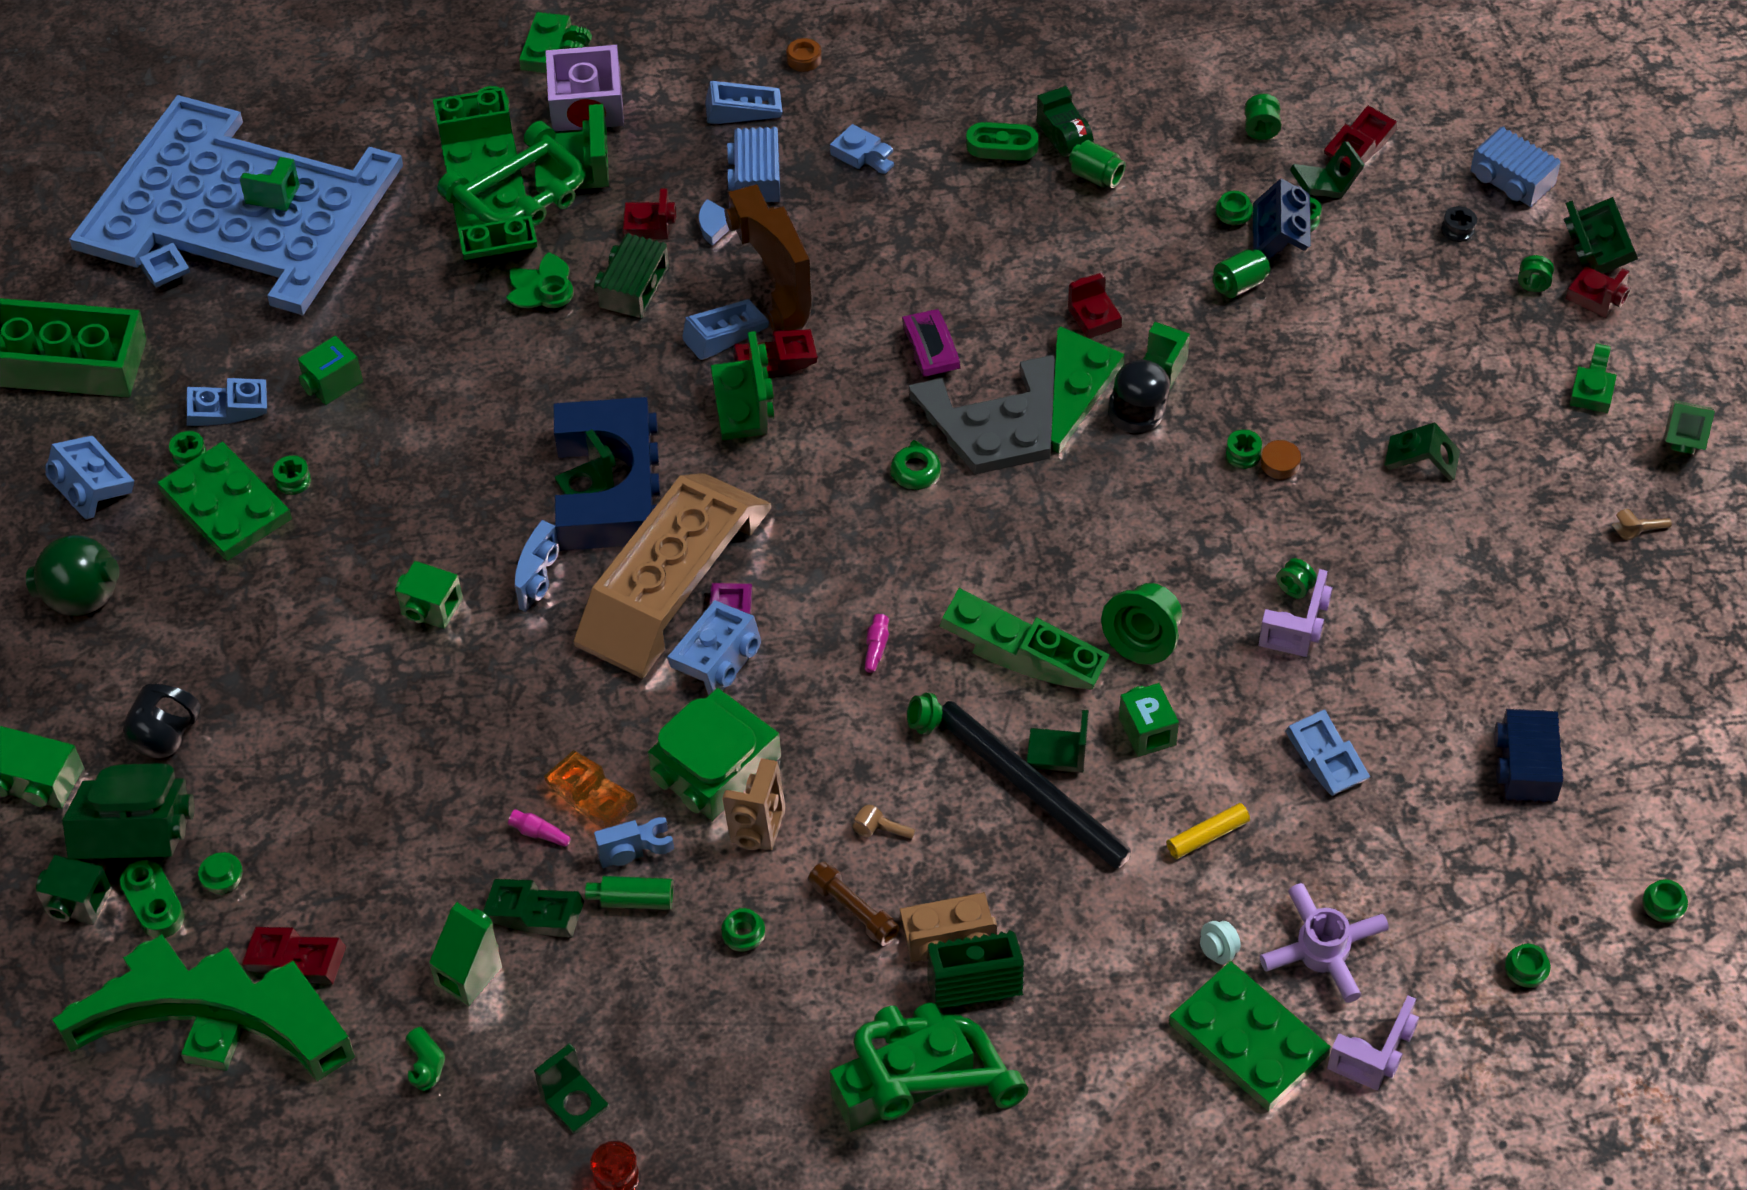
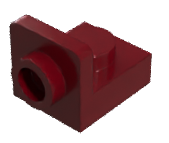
[623,188,676,239]
[1565,266,1631,318]
[1068,272,1122,339]

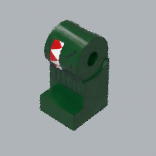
[1036,86,1094,157]

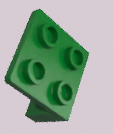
[535,104,609,192]
[711,331,774,440]

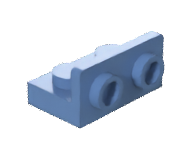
[45,436,134,519]
[667,600,761,695]

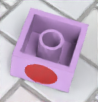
[546,45,624,132]

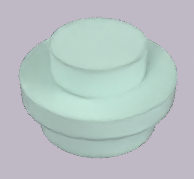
[1200,921,1241,965]

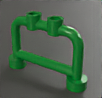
[437,121,586,226]
[853,1003,1029,1120]

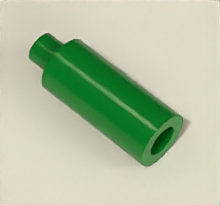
[585,876,674,910]

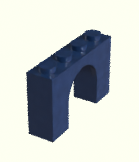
[554,397,661,551]

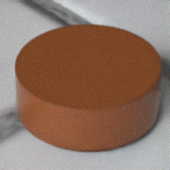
[786,38,822,72]
[1261,440,1301,479]

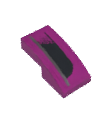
[902,309,961,376]

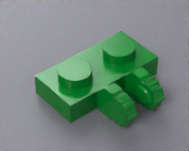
[519,12,593,73]

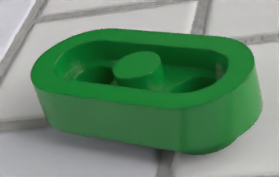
[966,122,1039,160]
[120,860,185,938]

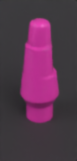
[864,614,889,673]
[508,809,571,847]

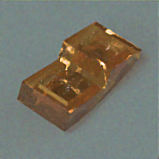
[544,750,638,829]

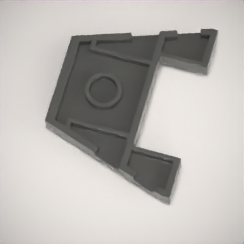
[909,355,1055,474]

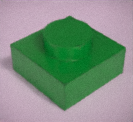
[181,1015,242,1071]

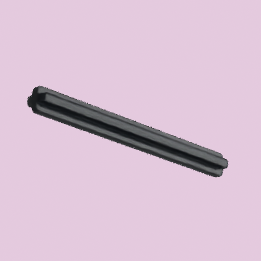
[940,701,1131,869]

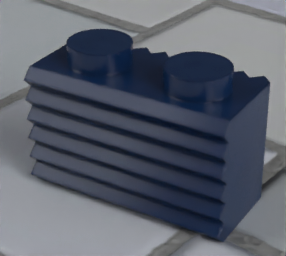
[1494,708,1564,803]

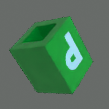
[1119,683,1179,757]

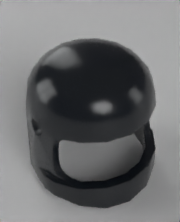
[1108,359,1170,433]
[123,684,201,759]

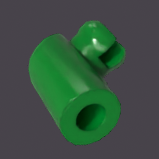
[405,1027,445,1091]

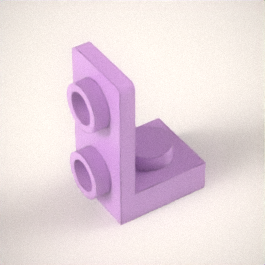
[1258,569,1333,657]
[1327,995,1419,1091]

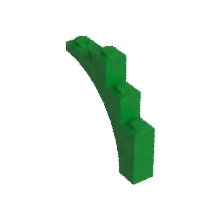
[52,934,355,1082]

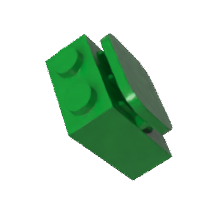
[648,687,781,821]

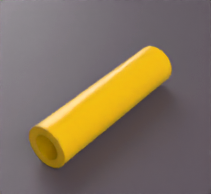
[1166,803,1250,859]

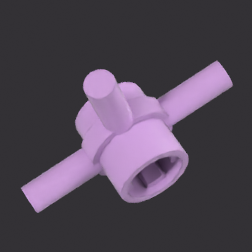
[1260,883,1389,1003]

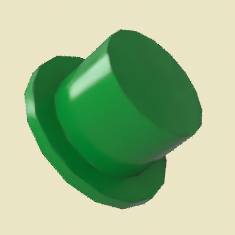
[1101,583,1183,665]

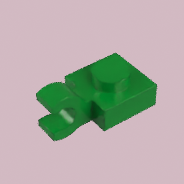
[1569,343,1617,414]

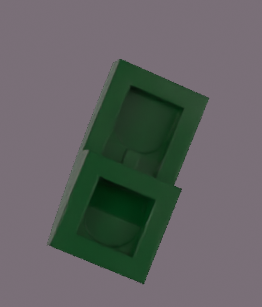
[483,879,584,938]

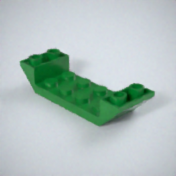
[433,87,538,260]

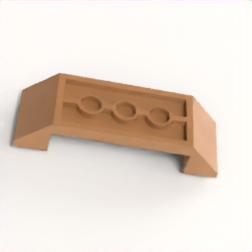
[573,473,771,679]

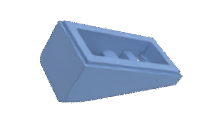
[705,81,783,124]
[682,299,769,360]

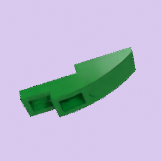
[939,588,1110,690]

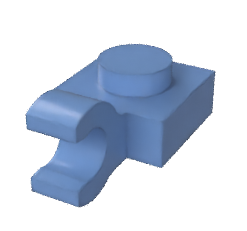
[830,124,894,174]
[594,817,674,868]

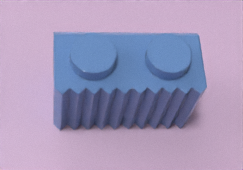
[1470,126,1561,207]
[727,127,780,202]

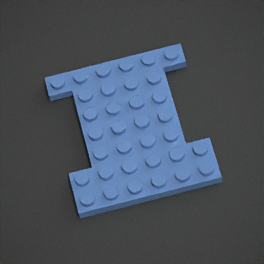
[69,95,403,315]

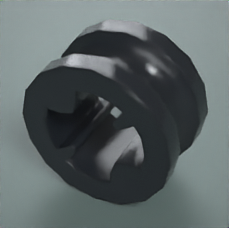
[1441,206,1478,242]

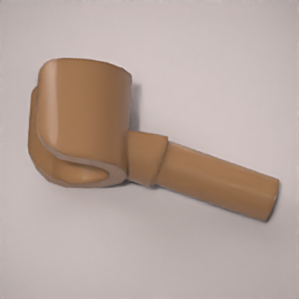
[1612,509,1672,541]
[852,805,915,839]

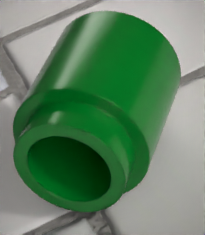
[1069,140,1126,188]
[1213,250,1270,298]

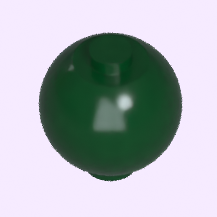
[26,535,120,616]

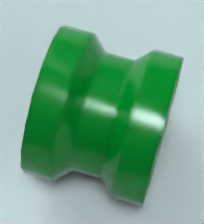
[1244,94,1282,140]

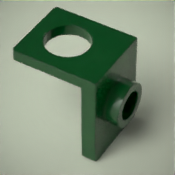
[1289,141,1365,199]
[1384,422,1460,481]
[555,429,616,495]
[1027,710,1089,773]
[534,1043,609,1134]

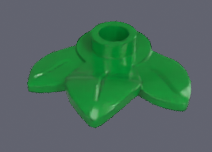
[506,252,574,308]

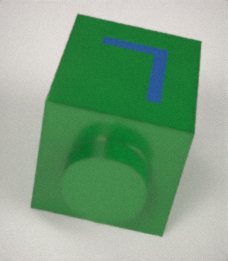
[298,335,363,405]

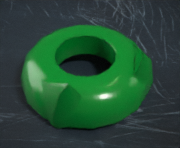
[890,440,941,490]

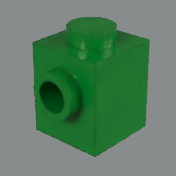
[1663,400,1715,454]
[395,561,463,629]

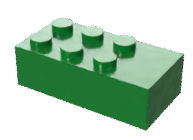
[0,298,147,398]

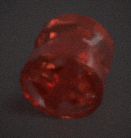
[590,1141,639,1190]

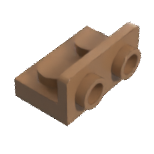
[722,758,786,851]
[899,892,997,962]

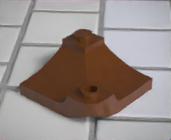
[724,184,812,332]

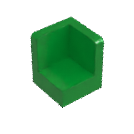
[240,157,300,211]
[1143,322,1190,391]

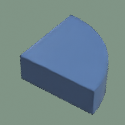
[699,199,729,246]

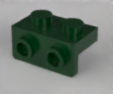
[1564,197,1638,274]

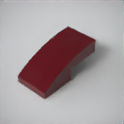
[1324,105,1398,168]
[733,329,818,378]
[241,927,347,985]

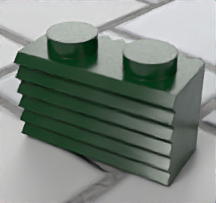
[594,233,669,318]
[927,930,1024,1008]

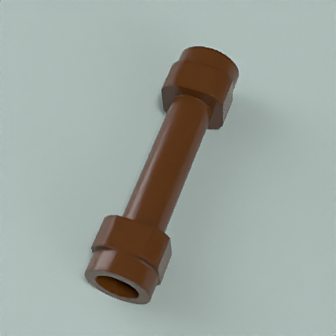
[808,861,900,946]

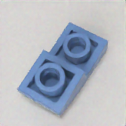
[186,378,267,426]
[515,520,559,612]

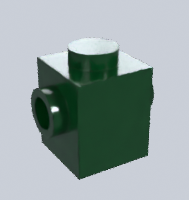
[36,855,112,925]

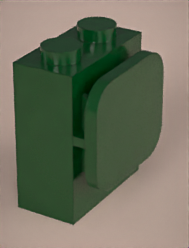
[62,763,195,859]

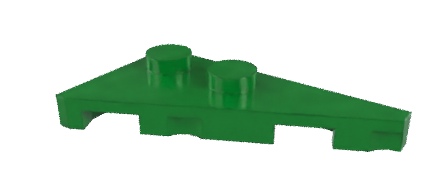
[1051,326,1125,454]

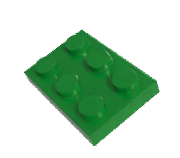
[157,441,292,561]
[1169,961,1331,1112]

